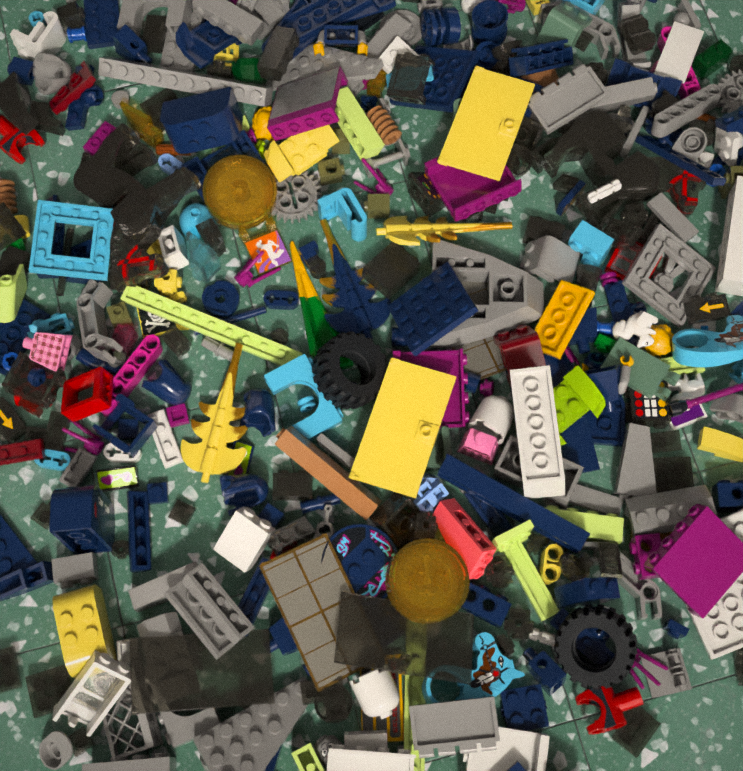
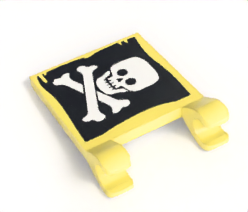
[136,291,189,339]

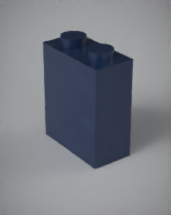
[554,577,620,609]

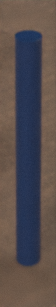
[193,306,267,336]

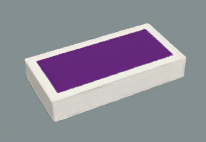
[665,404,708,432]

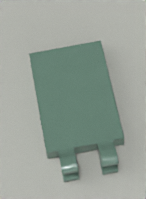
[601,337,681,402]

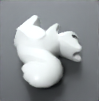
[612,311,658,349]
[666,373,705,411]

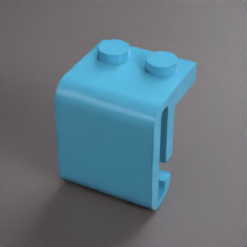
[317,188,367,242]

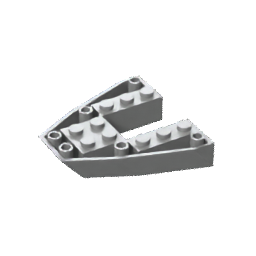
[431,240,544,348]

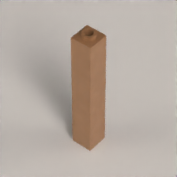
[275,426,382,520]

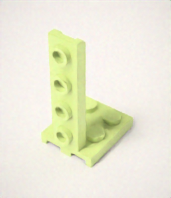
[492,520,559,622]

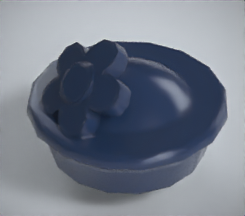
[584,352,606,370]

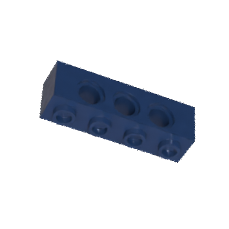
[427,566,512,628]

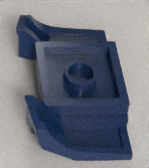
[176,20,242,69]
[605,58,683,122]

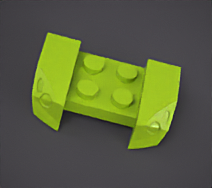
[553,365,606,446]

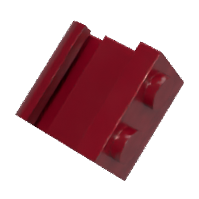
[493,325,546,386]

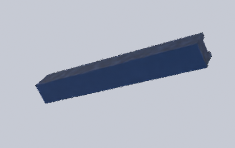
[437,454,590,554]

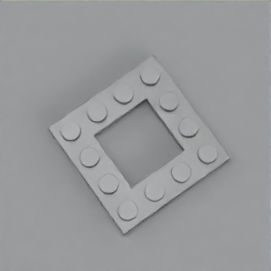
[622,224,716,328]

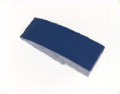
[0,561,54,601]

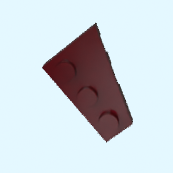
[49,61,96,115]

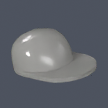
[672,127,708,162]
[39,730,73,770]

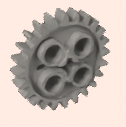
[717,69,743,113]
[263,171,322,224]

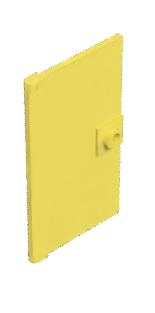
[437,66,535,181]
[349,358,456,499]

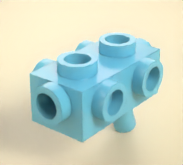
[27,313,75,338]

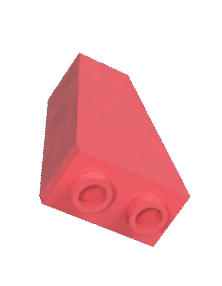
[432,498,497,580]

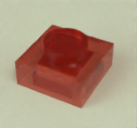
[18,397,43,418]

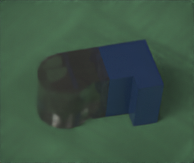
[298,240,327,279]

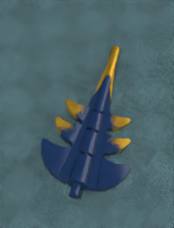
[319,219,391,339]

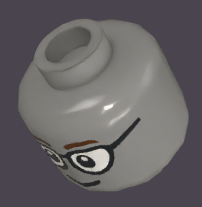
[314,734,343,767]

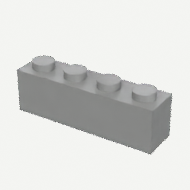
[192,0,263,46]

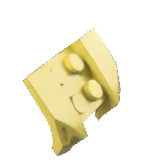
[264,125,339,182]

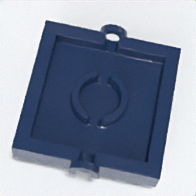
[500,684,549,731]

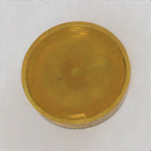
[202,155,277,230]
[385,538,470,624]

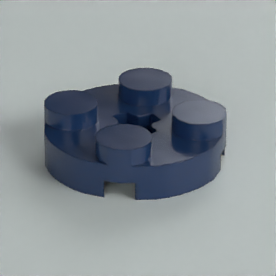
[202,281,240,318]

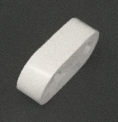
[103,443,142,463]

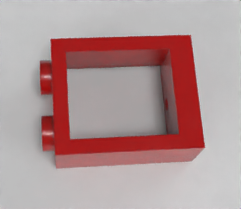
[61,366,113,422]

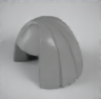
[33,53,72,95]

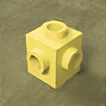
[154,268,182,296]

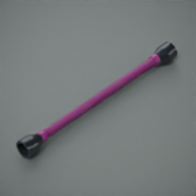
[666,382,743,417]

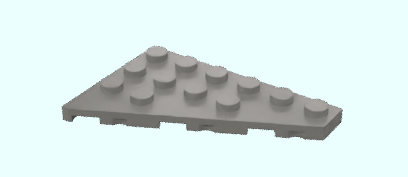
[265,42,384,91]
[193,676,315,771]

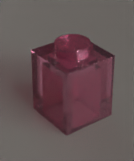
[111,324,138,356]

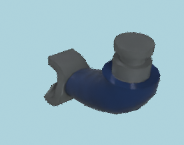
[67,333,126,374]

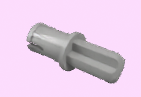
[201,336,234,362]

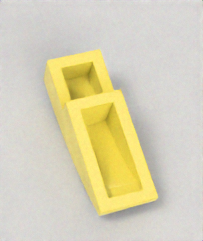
[697,427,743,463]

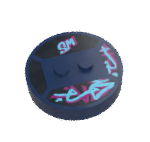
[321,524,400,607]

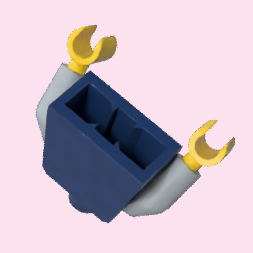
[313,25,368,56]
[574,355,634,412]

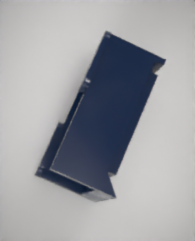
[93,394,157,458]

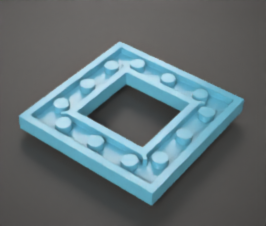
[29,200,115,281]

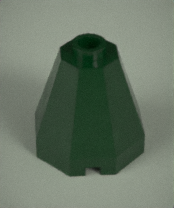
[232,58,269,85]

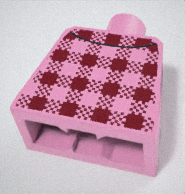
[23,332,73,371]
[457,428,499,465]

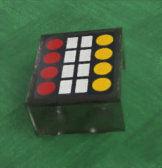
[626,380,671,429]

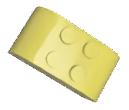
[52,584,118,679]

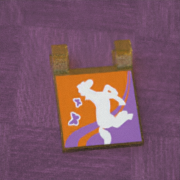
[238,217,292,276]

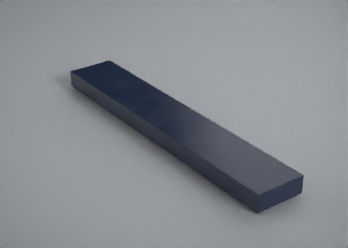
[635,135,726,186]

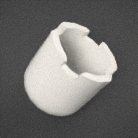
[468,395,515,445]
[349,664,400,719]

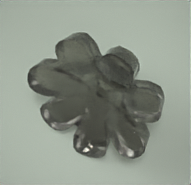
[526,532,550,555]

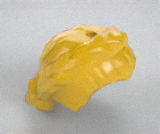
[252,106,274,141]
[642,324,674,356]

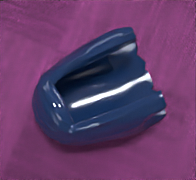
[141,359,192,405]
[239,388,276,437]
[220,474,268,516]

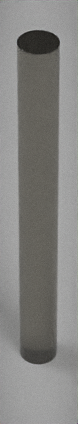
[56,228,74,296]

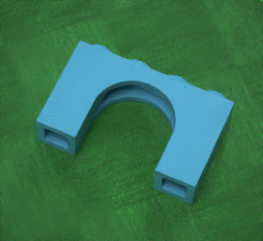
[264,354,344,441]

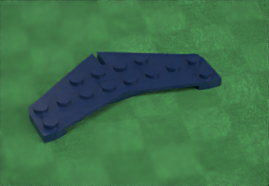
[261,0,396,71]

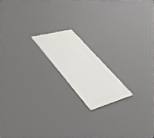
[654,21,704,84]

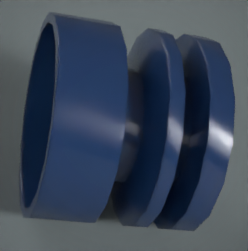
[472,0,508,45]
[421,6,461,47]

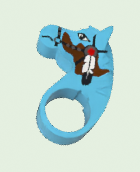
[672,315,743,367]
[422,632,525,704]

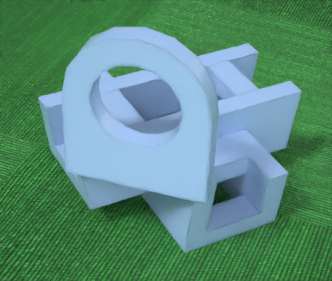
[412,473,449,515]

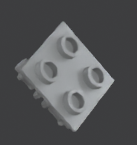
[640,648,692,698]

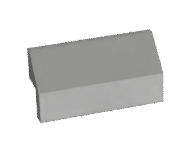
[164,563,255,660]

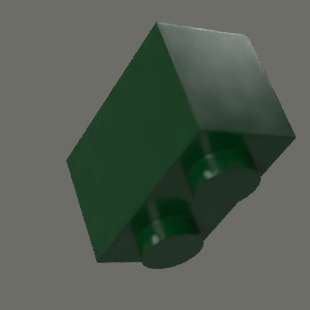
[692,39,733,81]

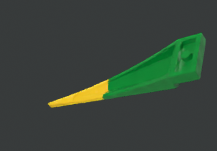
[289,241,353,369]

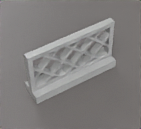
[92,662,163,757]

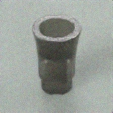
[576,265,602,308]

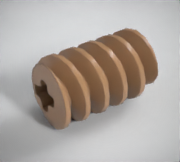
[366,105,402,145]
[0,179,18,216]

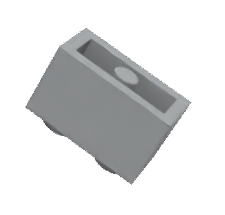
[51,552,99,589]

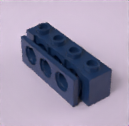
[509,39,574,76]
[712,480,743,513]

